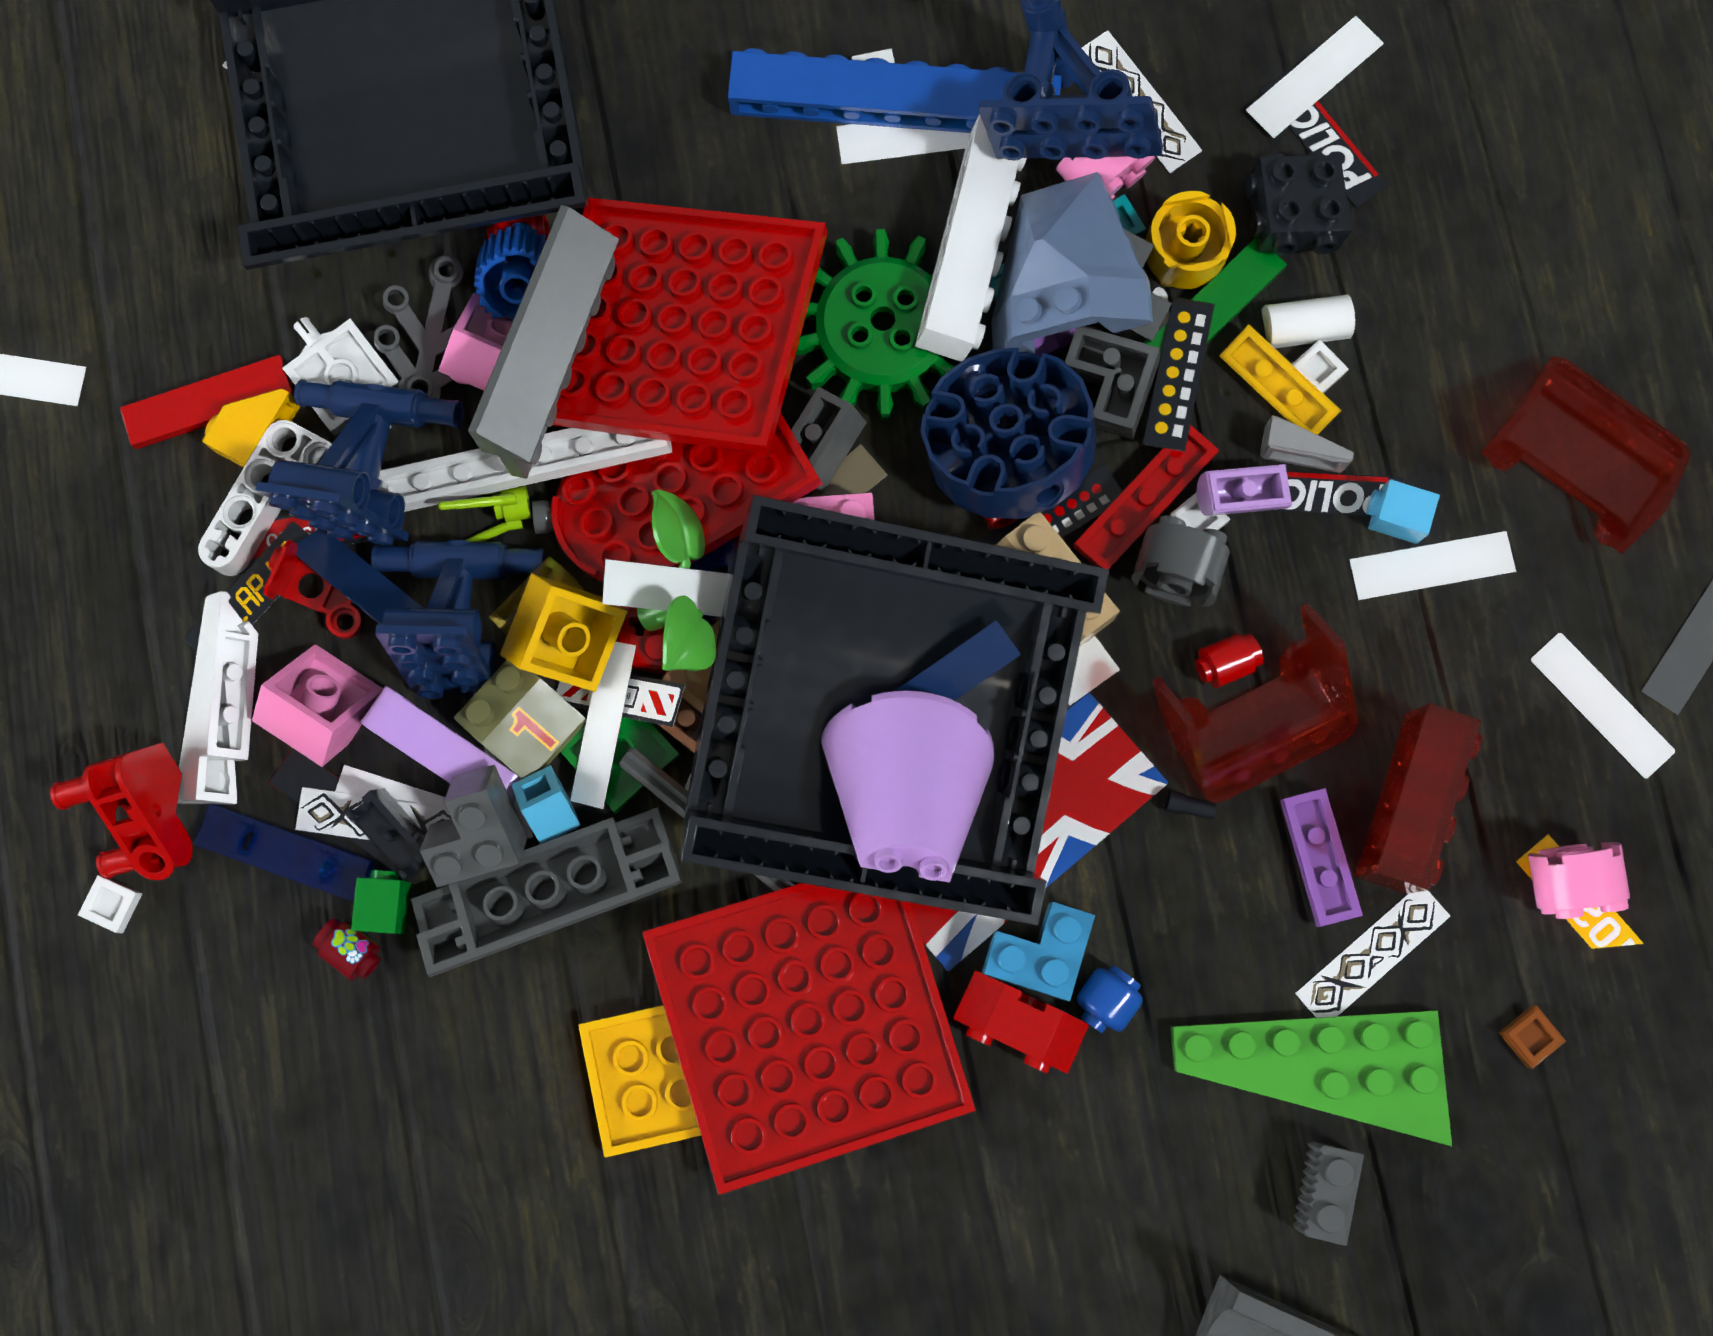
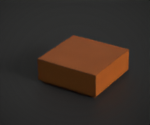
[1499,1005,1566,1069]

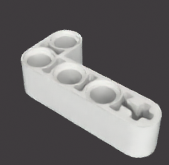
[198,420,332,576]

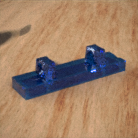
[194,804,375,902]

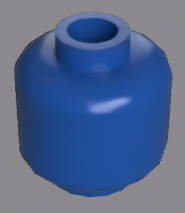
[1076,965,1143,1034]

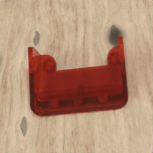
[1481,357,1690,554]

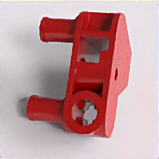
[50,742,193,880]

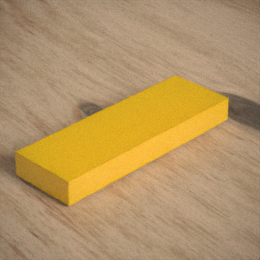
[1219,324,1342,435]

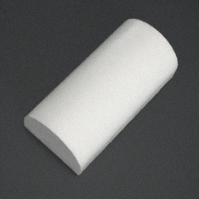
[1261,294,1355,348]

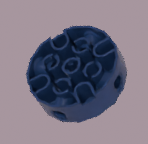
[920,348,1097,519]

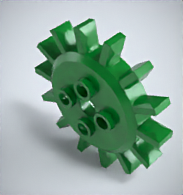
[796,229,976,421]

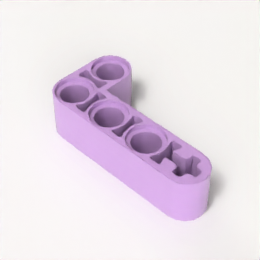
[360,686,521,804]

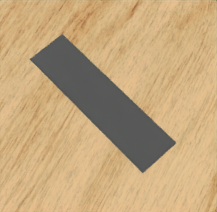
[1641,580,1713,715]

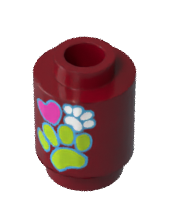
[312,918,381,981]

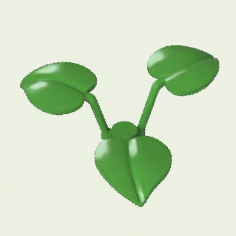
[637,489,716,671]

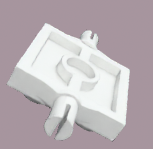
[283,317,399,436]

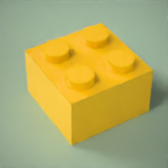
[500,573,628,692]

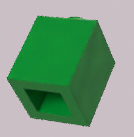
[351,870,411,934]

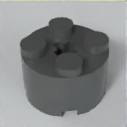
[1132,515,1230,607]

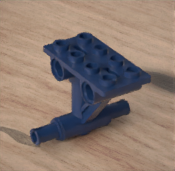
[978,0,1163,161]
[255,379,464,546]
[371,540,547,699]

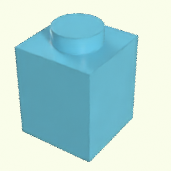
[1366,479,1440,544]
[511,765,581,844]

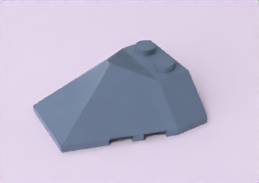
[991,172,1153,354]

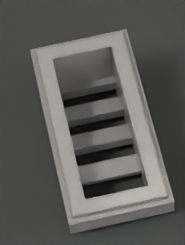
[1260,415,1354,473]

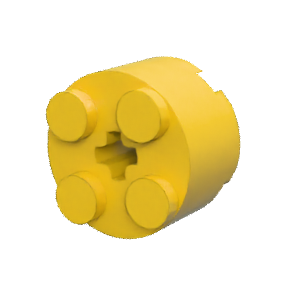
[1145,191,1236,289]

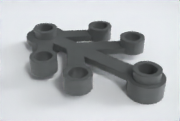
[374,256,463,399]

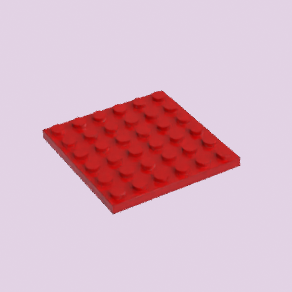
[553,197,828,454]
[642,883,976,1195]

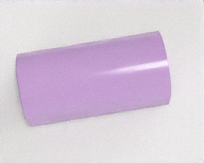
[1197,464,1292,516]

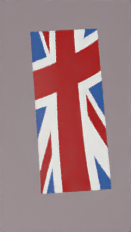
[911,693,1168,971]

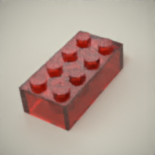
[1355,703,1482,894]

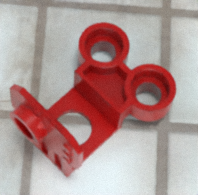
[264,539,364,639]

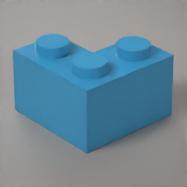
[982,902,1095,1001]

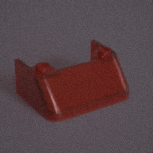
[1153,603,1358,803]

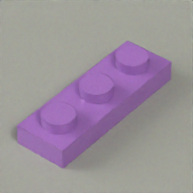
[1280,788,1363,927]

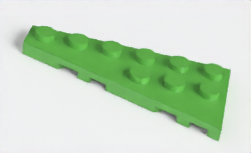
[1170,1010,1452,1146]

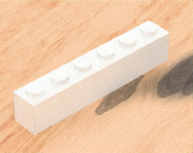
[915,115,1027,362]

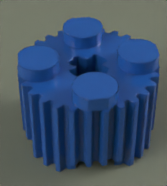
[474,222,546,321]

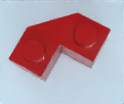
[953,970,1089,1074]

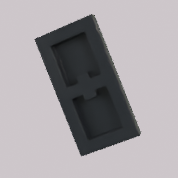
[346,788,427,882]

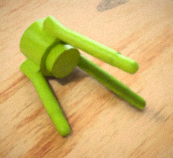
[438,485,532,542]

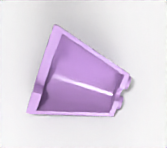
[821,691,994,883]

